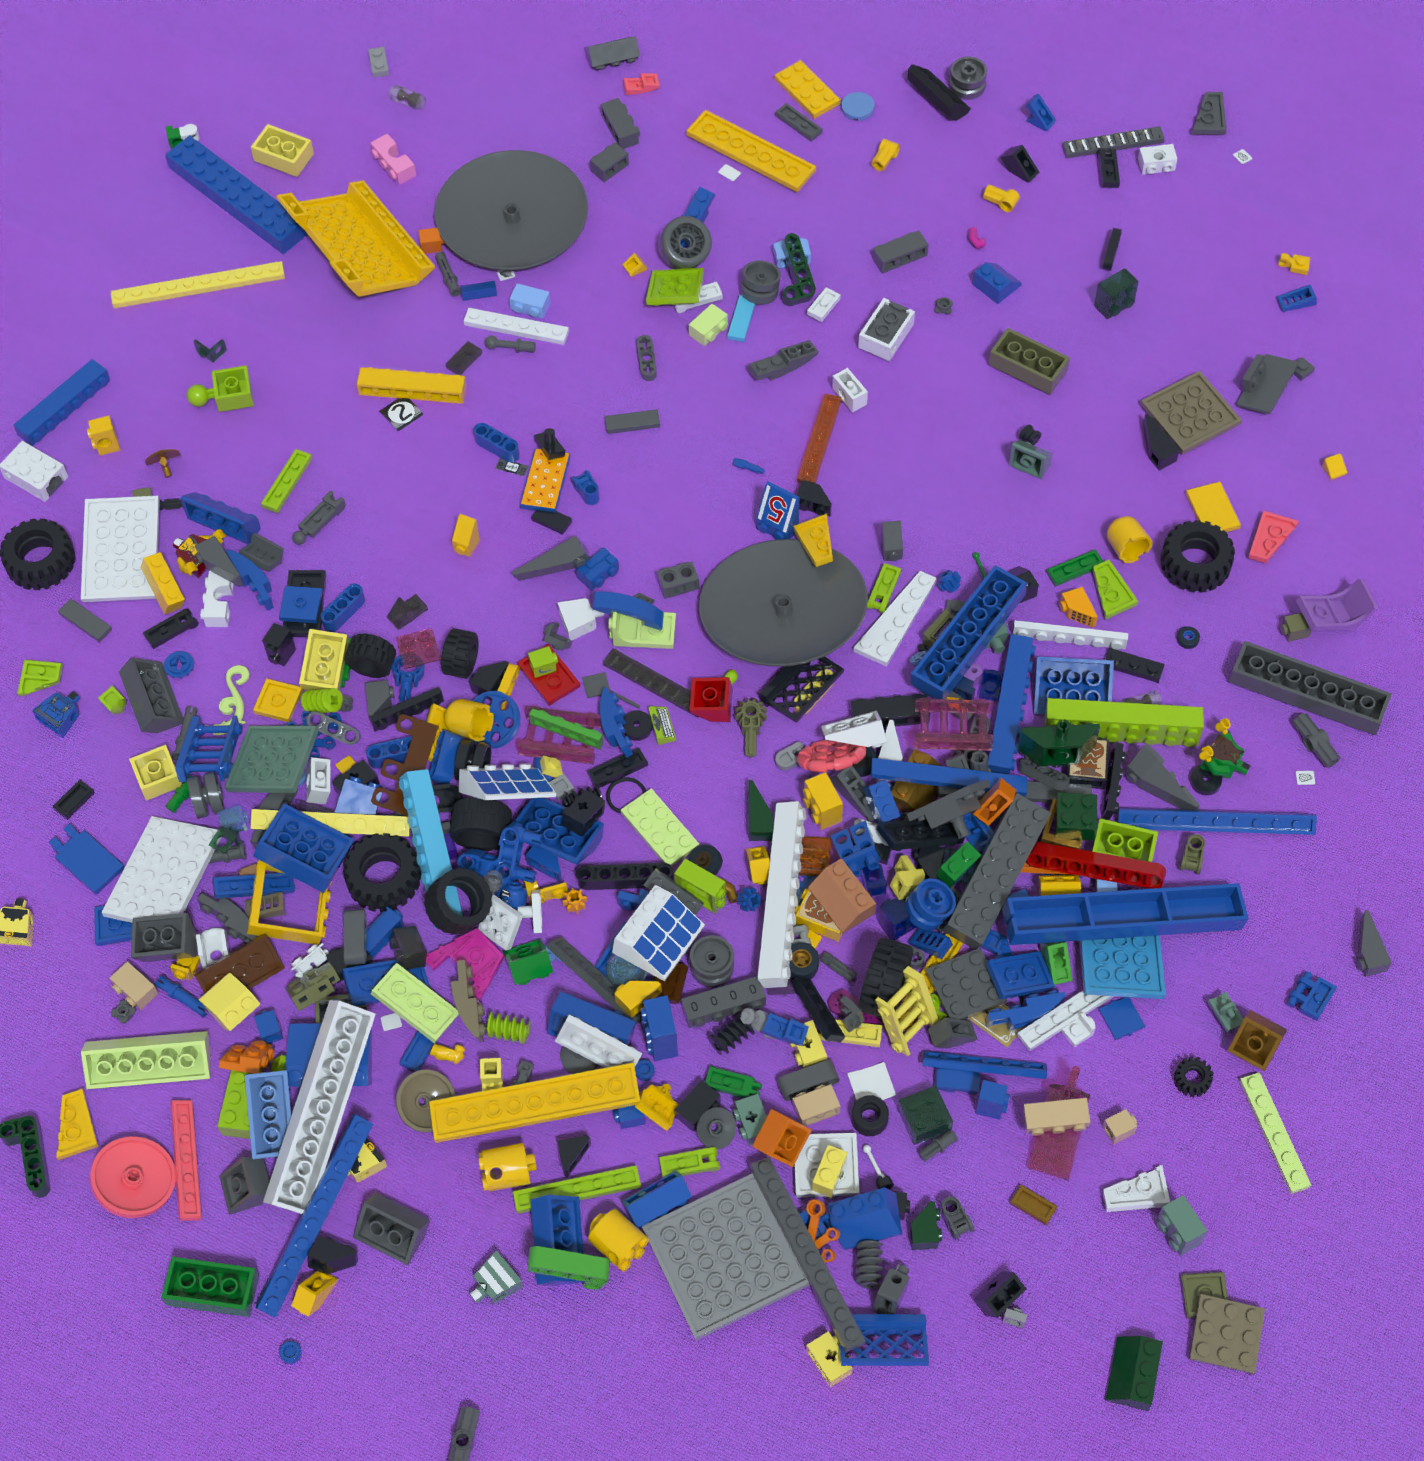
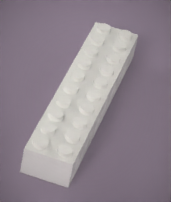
[263,1000,375,1214]

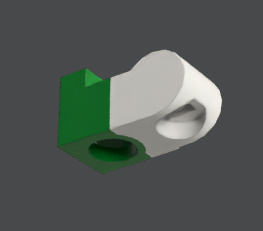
[165,124,200,149]

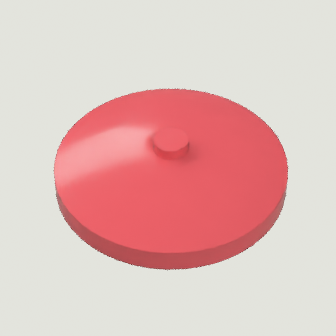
[90,1136,176,1218]

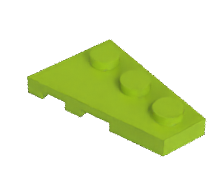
[1092,560,1138,620]

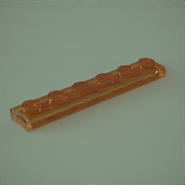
[797,393,842,484]

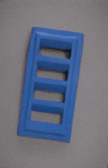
[1277,284,1317,312]
[908,928,953,960]

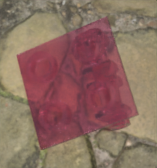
[396,628,441,669]

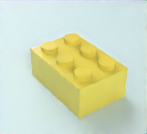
[251,124,314,177]
[299,629,349,690]

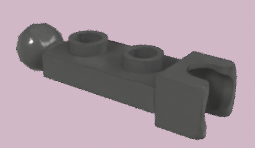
[292,491,346,545]

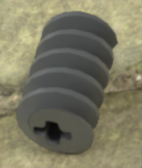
[855,1240,883,1289]

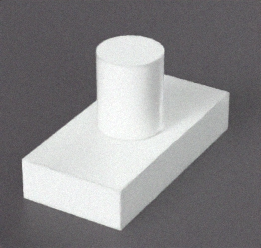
[518,890,543,933]

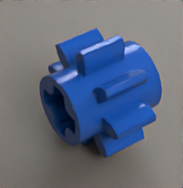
[938,570,961,593]
[737,887,761,912]

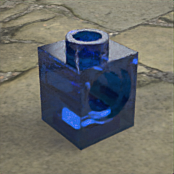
[861,864,887,896]

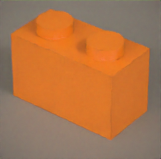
[973,778,1016,826]

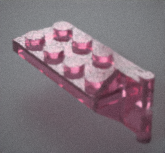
[1028,1066,1091,1181]

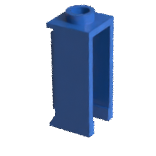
[366,907,404,959]

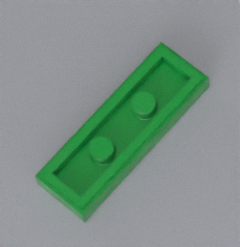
[1046,549,1103,587]

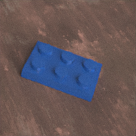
[986,951,1055,1000]

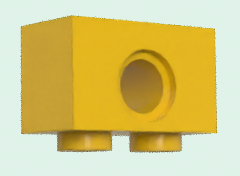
[87,415,120,456]

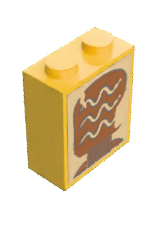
[795,889,843,942]

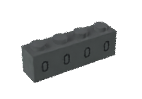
[681,976,766,1028]

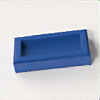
[399,1031,437,1072]

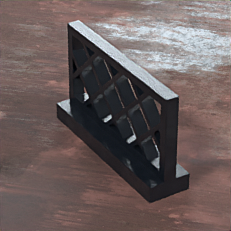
[760,657,844,723]

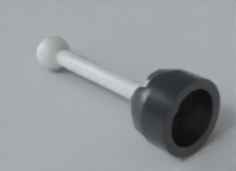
[863,1145,894,1190]

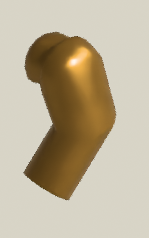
[720,878,738,904]

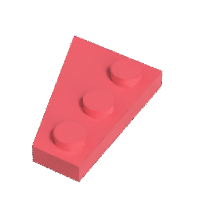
[1248,511,1299,563]

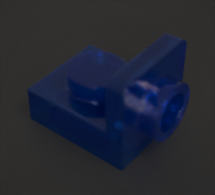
[979,670,1003,702]

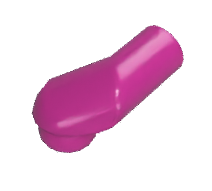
[969,227,986,249]

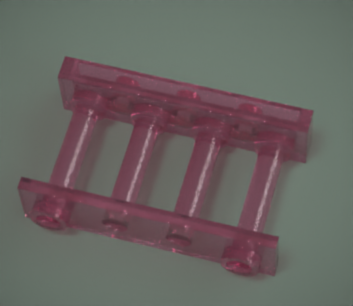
[914,697,994,751]
[517,706,602,764]

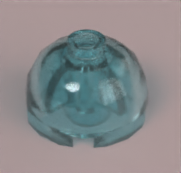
[605,953,647,988]

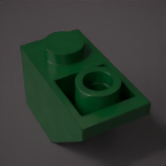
[910,1201,942,1250]

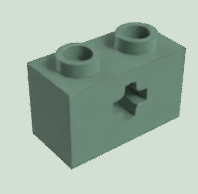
[732,1094,767,1146]

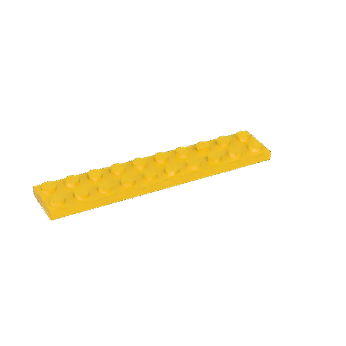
[429,1063,640,1143]

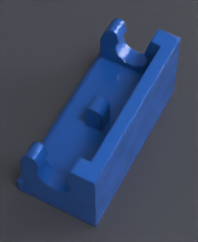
[963,812,993,854]

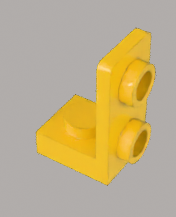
[524,880,568,905]

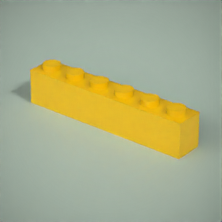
[356,367,467,404]

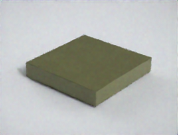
[1180,1272,1228,1319]

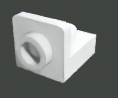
[1062,1012,1095,1047]

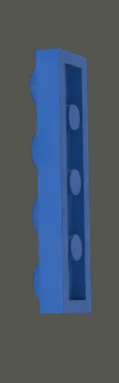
[212,873,295,899]

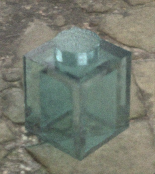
[217,805,249,836]

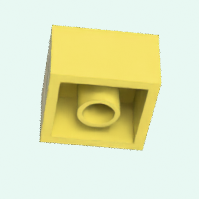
[129,745,182,801]

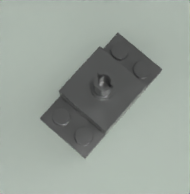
[907,779,990,839]

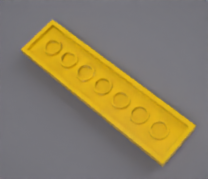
[686,110,816,193]

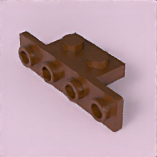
[653,964,688,1004]

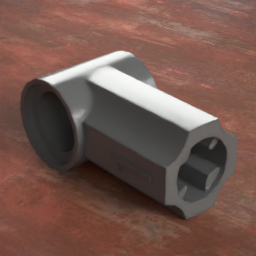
[970,751,991,772]

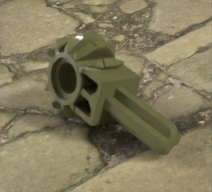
[735,698,767,758]

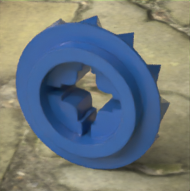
[164,651,195,679]

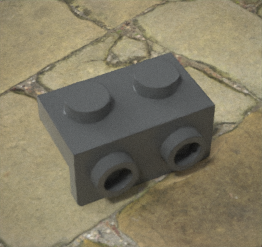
[239,533,284,572]

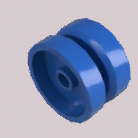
[904,878,956,931]

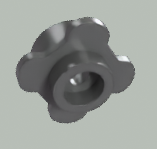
[935,297,953,314]
[111,1000,136,1023]

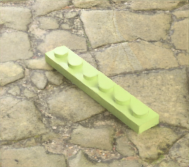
[1239,1072,1311,1194]

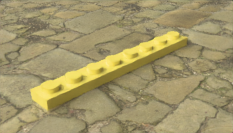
[251,809,410,837]

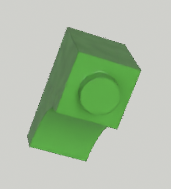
[1040,942,1073,985]

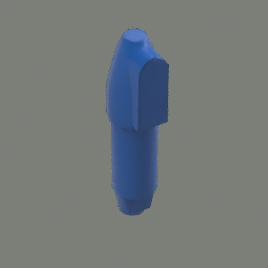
[732,458,765,474]

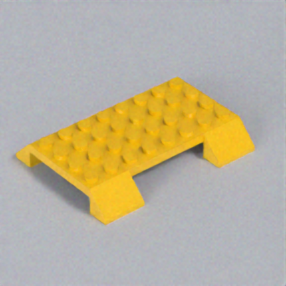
[276,180,435,297]

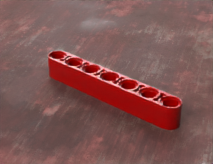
[1027,842,1166,889]

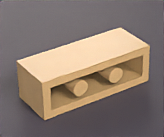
[1023,1098,1090,1136]

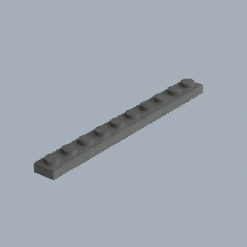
[750,1157,866,1353]

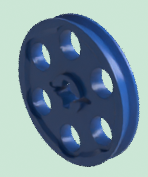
[472,691,521,749]

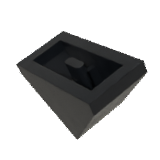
[558,1135,591,1178]

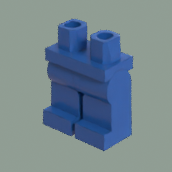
[831,821,881,877]

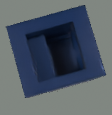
[954,664,983,703]

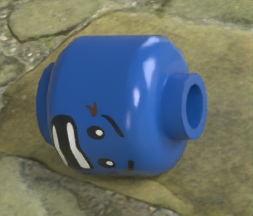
[501,882,527,911]

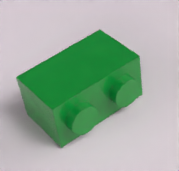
[936,842,981,888]

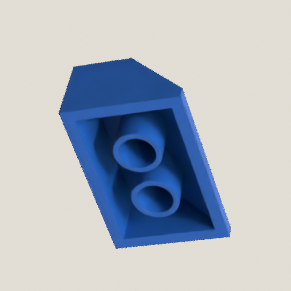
[828,1187,902,1250]

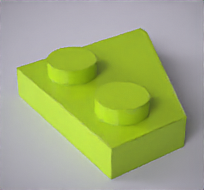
[17,660,63,696]

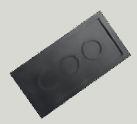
[283,570,326,637]
[876,819,965,851]

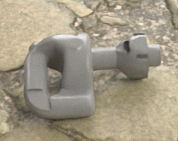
[740,1008,775,1040]

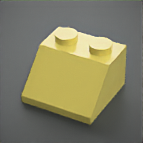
[198,972,260,1031]

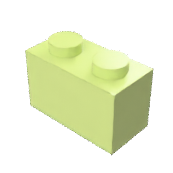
[689,304,728,346]

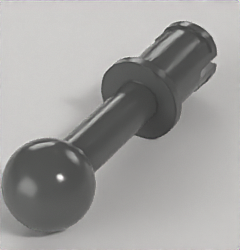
[485,335,536,353]

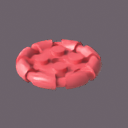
[797,739,866,772]

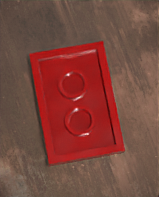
[517,644,581,706]

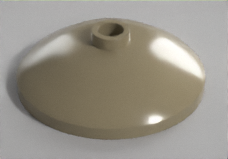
[395,1070,456,1132]

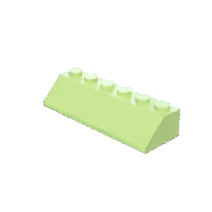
[81,1031,211,1089]

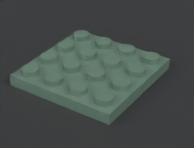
[224,726,319,793]

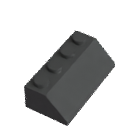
[119,658,183,734]

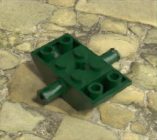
[1018,720,1100,768]

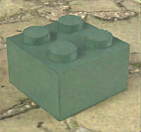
[1156,1195,1208,1256]

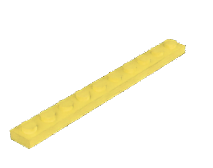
[111,261,285,308]

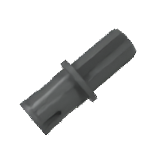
[919,1129,958,1161]

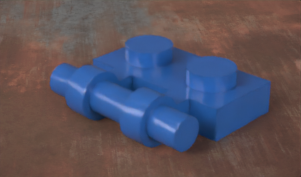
[1286,971,1337,1021]

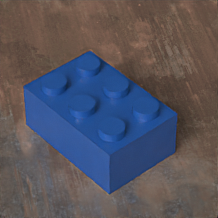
[641,995,678,1062]

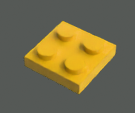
[253,678,303,722]

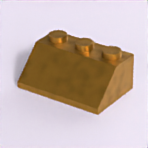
[891,749,941,812]

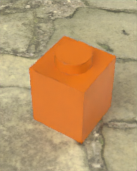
[418,227,445,254]

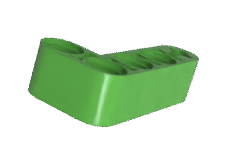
[527,1246,610,1290]

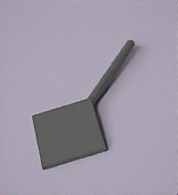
[582,672,640,708]

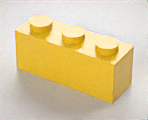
[140,552,185,615]

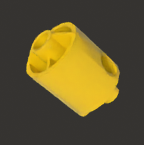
[479,1143,537,1192]
[588,1209,650,1273]

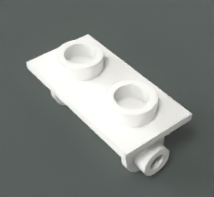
[290,943,329,980]

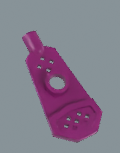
[827,989,884,1027]

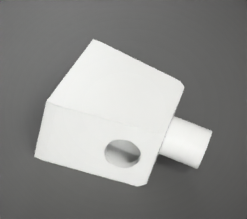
[558,598,604,640]

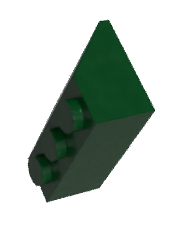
[1105,1336,1163,1412]

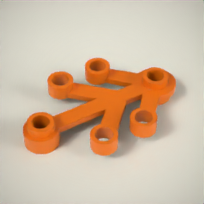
[806,1200,840,1263]

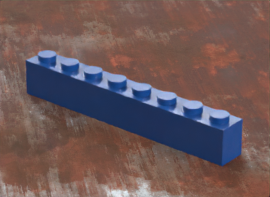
[988,634,1036,775]

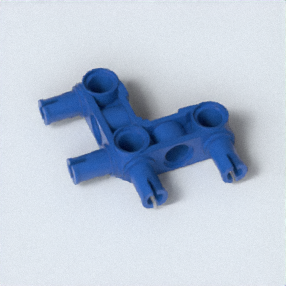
[457,822,543,898]

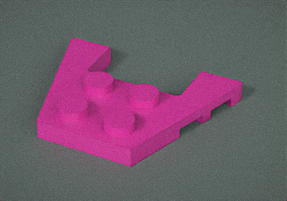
[421,928,505,1001]

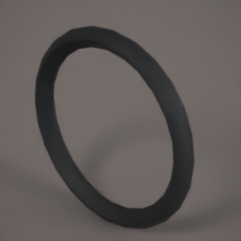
[606,777,646,814]

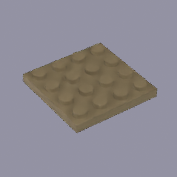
[1140,371,1242,455]

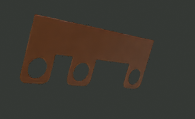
[371,714,439,816]

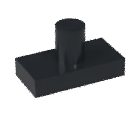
[534,428,565,460]

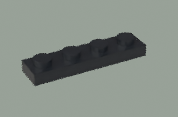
[369,687,444,732]
[1102,742,1125,820]
[791,977,845,1042]

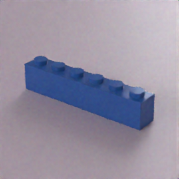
[13,359,110,446]

